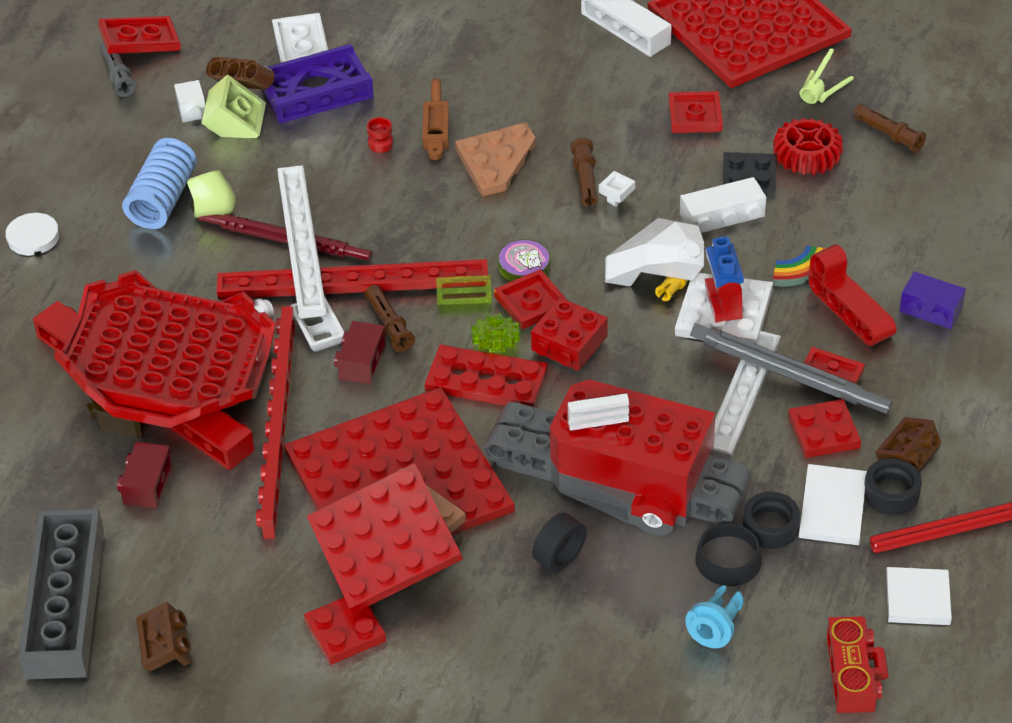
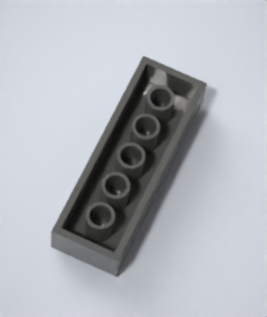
[18,509,104,679]

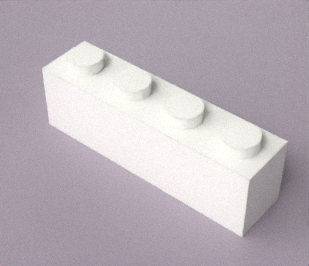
[581,0,671,57]

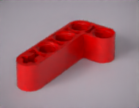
[808,244,897,346]

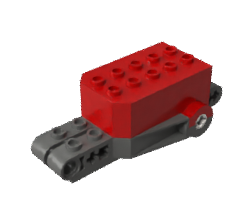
[483,379,751,536]

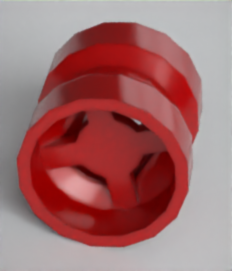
[367,117,393,153]

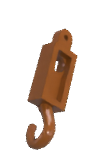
[422,78,449,160]

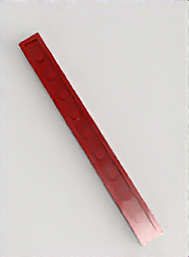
[217,259,489,300]
[256,307,295,539]

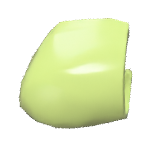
[187,170,236,218]

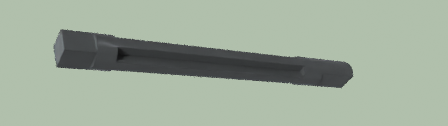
[690,323,893,415]

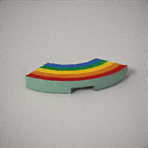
[772,246,826,287]

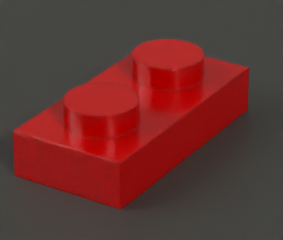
[803,347,865,384]

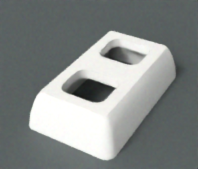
[290,296,344,352]

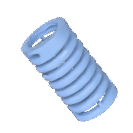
[122,138,197,229]

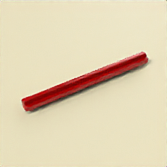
[869,502,1012,553]

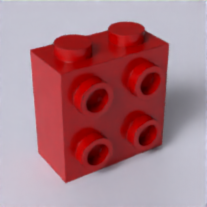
[531,297,608,371]

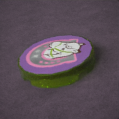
[498,240,551,281]

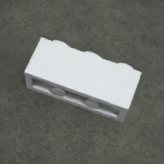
[680,177,766,233]

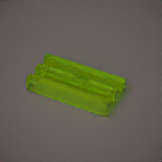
[436,275,492,306]

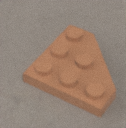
[455,122,536,197]

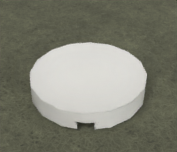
[6,213,59,256]

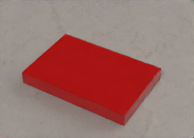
[98,16,181,54]

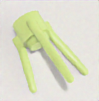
[799,48,854,104]

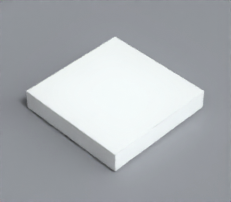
[886,567,952,625]

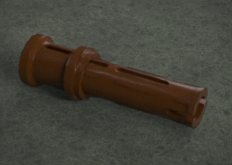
[853,103,927,153]
[570,138,598,207]
[365,285,416,352]

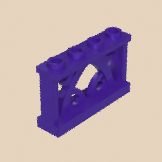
[263,44,374,124]

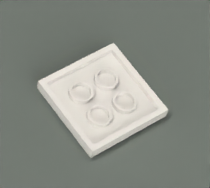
[675,273,773,344]

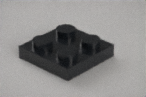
[723,152,776,197]

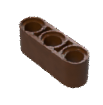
[206,57,275,90]

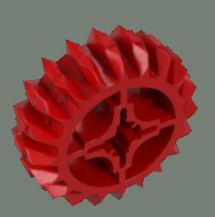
[773,117,843,176]

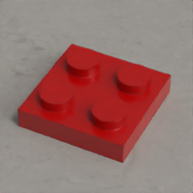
[668,91,723,133]
[494,269,567,330]
[788,399,861,458]
[304,597,386,665]

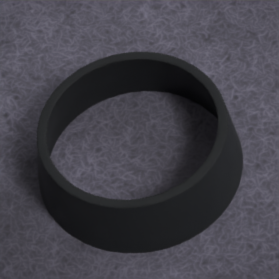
[695,523,762,586]

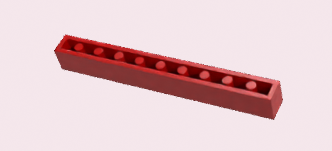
[33,300,255,470]

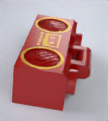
[826,616,889,713]

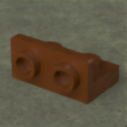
[875,417,941,472]
[136,602,191,672]

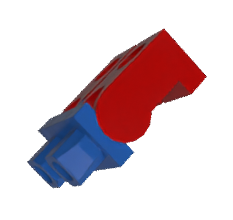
[705,236,744,323]

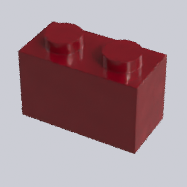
[334,321,386,384]
[117,442,173,509]

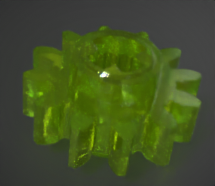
[471,314,520,353]

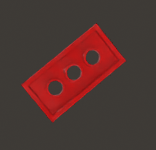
[424,344,548,408]

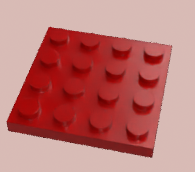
[307,463,463,614]

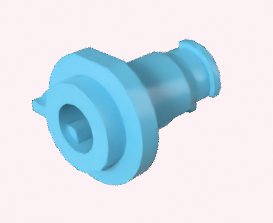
[685,585,744,648]

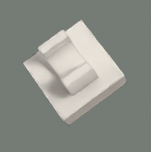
[599,171,635,207]

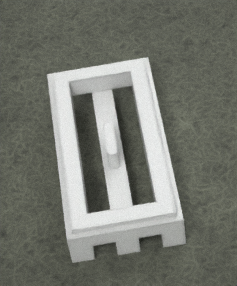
[568,394,629,430]

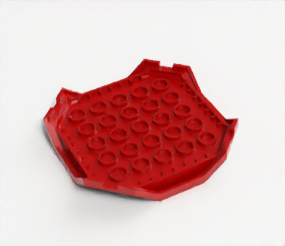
[54,270,276,428]

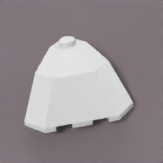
[605,218,704,287]

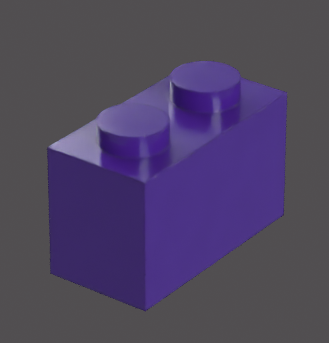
[899,271,966,329]

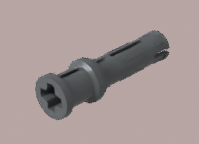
[100,41,136,97]

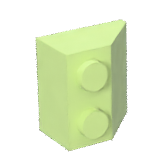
[201,74,266,138]

